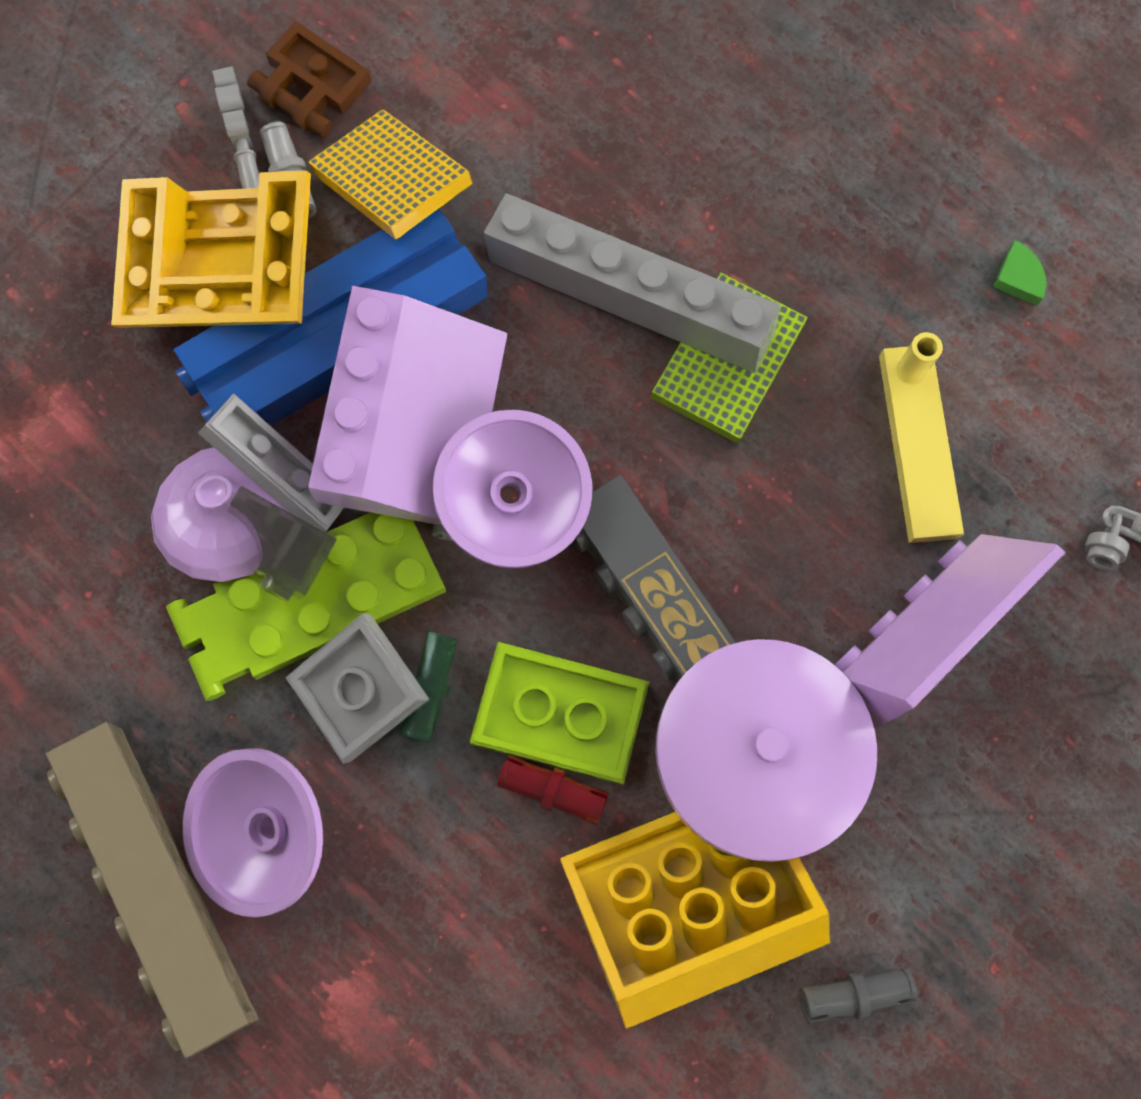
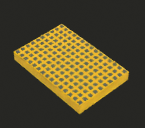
[308,109,473,240]

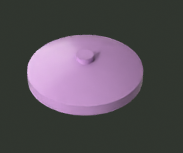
[656,639,877,862]

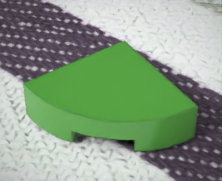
[993,240,1046,306]

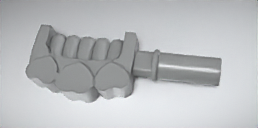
[213,66,259,189]

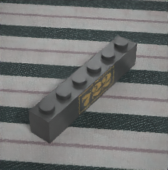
[572,475,736,683]

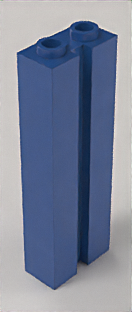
[173,209,488,426]

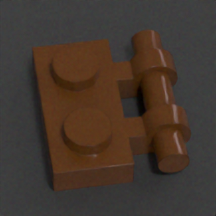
[247,21,372,138]

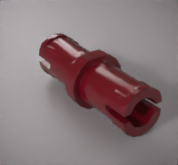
[497,754,609,825]

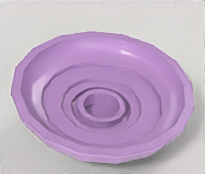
[151,447,299,582]

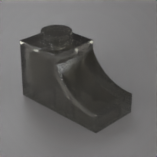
[228,486,337,602]

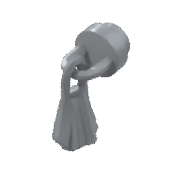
[1084,506,1141,570]

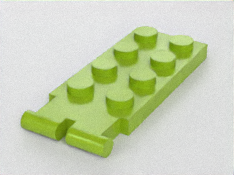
[166,512,446,701]

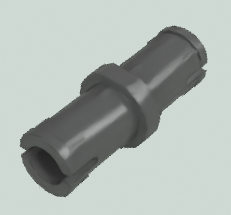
[800,968,917,1024]

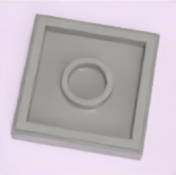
[285,614,429,764]

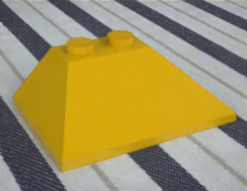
[111,170,311,328]

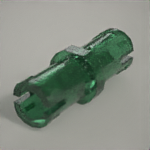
[401,632,457,743]

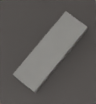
[198,393,344,537]

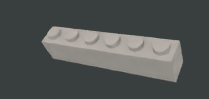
[483,193,780,373]

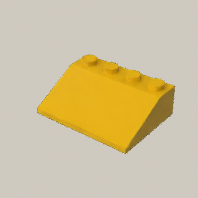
[560,812,830,1029]

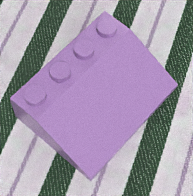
[308,286,507,525]
[835,534,1066,729]

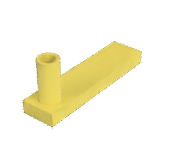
[879,332,964,543]

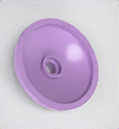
[433,410,592,568]
[183,748,323,917]

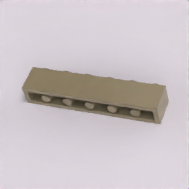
[46,722,259,1059]

